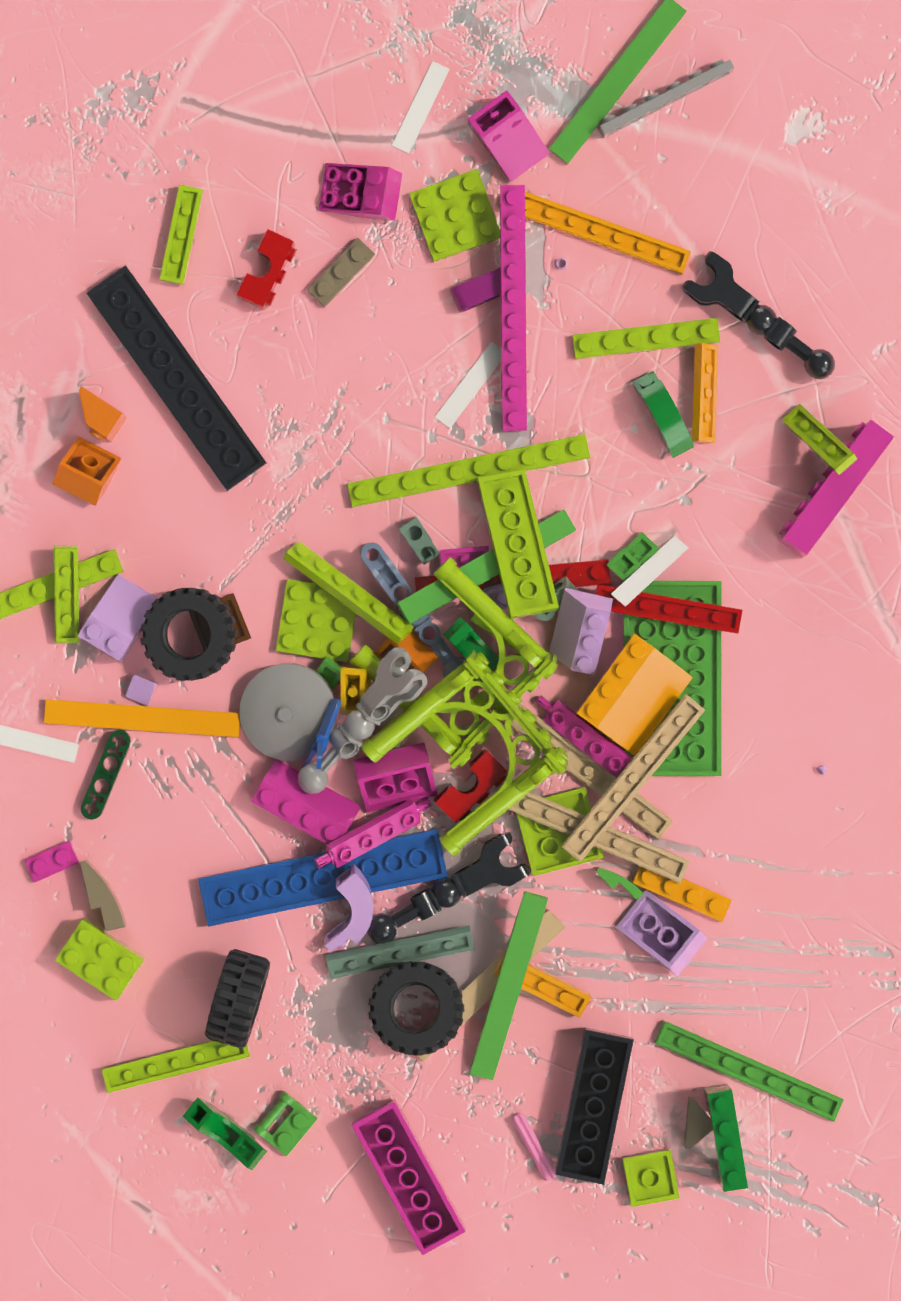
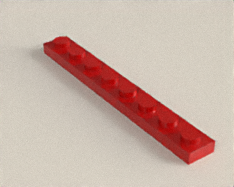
[415,559,611,592]

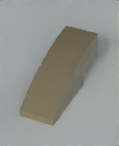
[80,860,127,931]

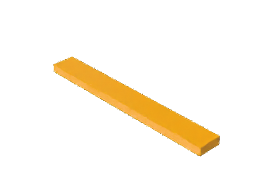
[525,191,691,275]
[44,699,240,737]

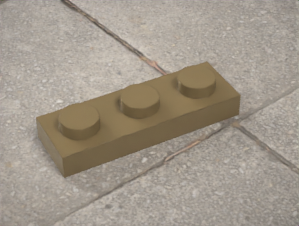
[308,238,376,307]

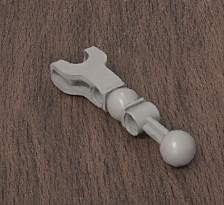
[298,647,428,794]

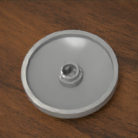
[239,663,337,761]

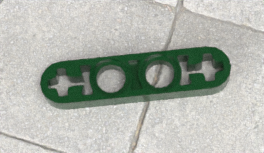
[81,730,132,820]

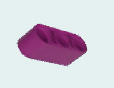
[450,268,501,313]

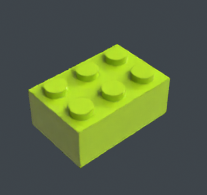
[55,918,146,1001]

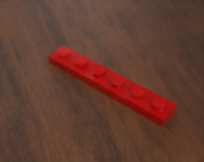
[596,584,743,634]

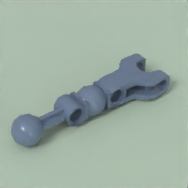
[360,542,466,678]

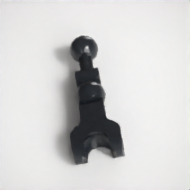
[681,251,835,380]
[367,832,531,944]

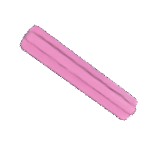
[512,1113,556,1181]

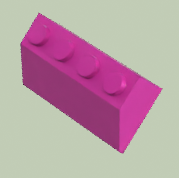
[251,759,361,844]

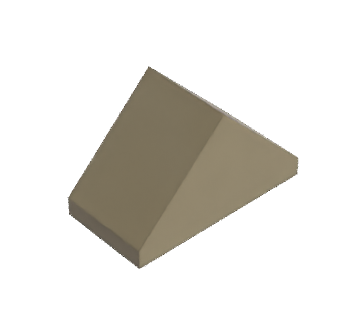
[684,1097,713,1149]

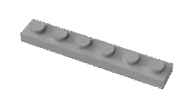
[599,59,735,138]

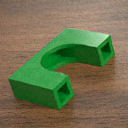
[704,1084,748,1192]

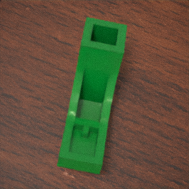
[632,371,694,458]
[443,617,499,672]
[182,1097,267,1170]

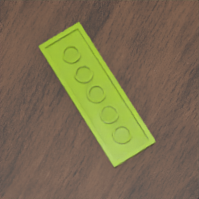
[477,469,559,619]

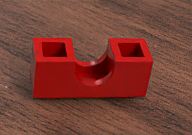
[237,229,297,310]
[433,748,507,823]

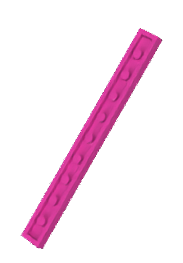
[500,185,527,431]

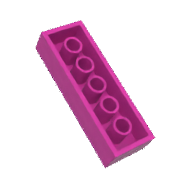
[779,419,894,558]
[352,1099,466,1256]

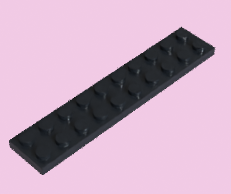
[86,265,267,492]

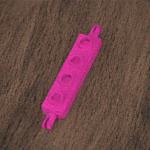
[535,695,633,778]
[314,798,432,868]

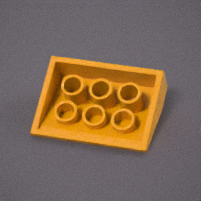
[576,634,693,756]

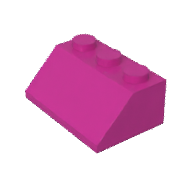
[354,742,438,813]

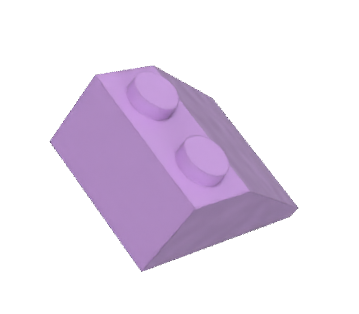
[78,574,159,662]
[616,890,708,977]

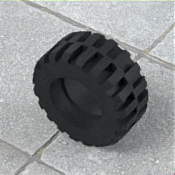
[140,588,238,681]
[205,949,271,1048]
[368,961,465,1056]

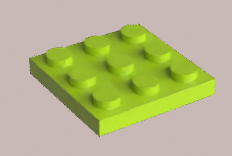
[409,169,500,263]
[276,579,356,663]
[516,787,604,877]

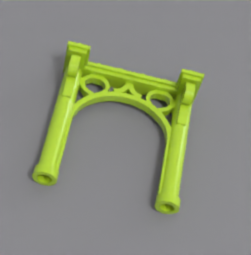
[349,557,557,769]
[361,650,568,856]

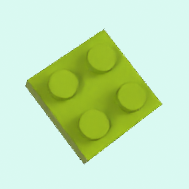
[622,1149,680,1207]

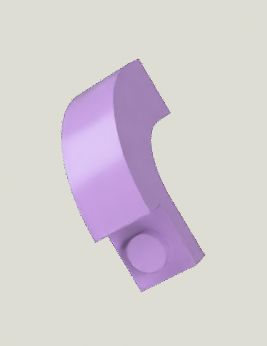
[324,864,373,952]

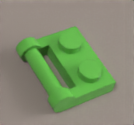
[253,1091,318,1157]

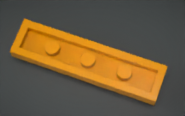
[692,343,718,443]
[632,866,732,922]
[494,951,592,1018]

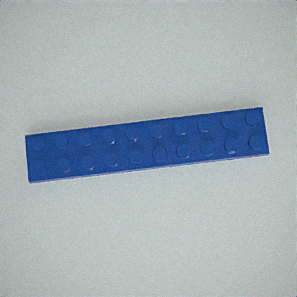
[198,829,448,927]

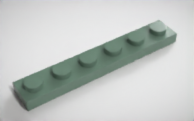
[326,925,475,979]

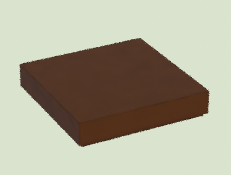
[188,593,251,651]

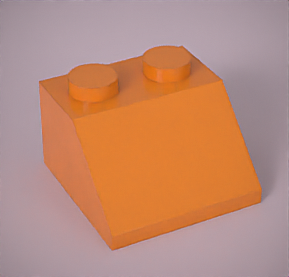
[79,386,127,442]
[52,437,122,506]
[375,631,439,683]

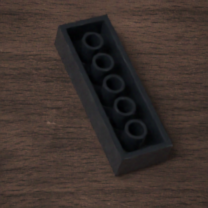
[555,1027,634,1185]

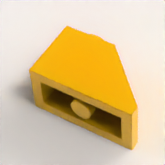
[340,667,371,714]

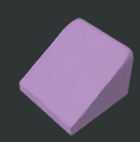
[125,674,157,706]

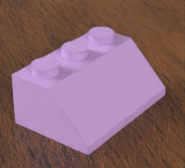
[549,588,613,675]

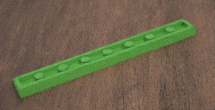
[549,0,687,165]
[397,509,576,625]
[469,891,548,1080]
[654,1020,844,1122]

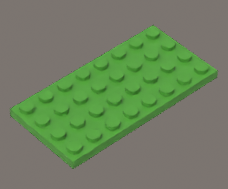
[623,581,722,776]

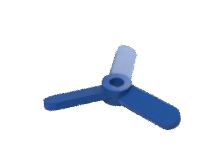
[300,698,341,770]

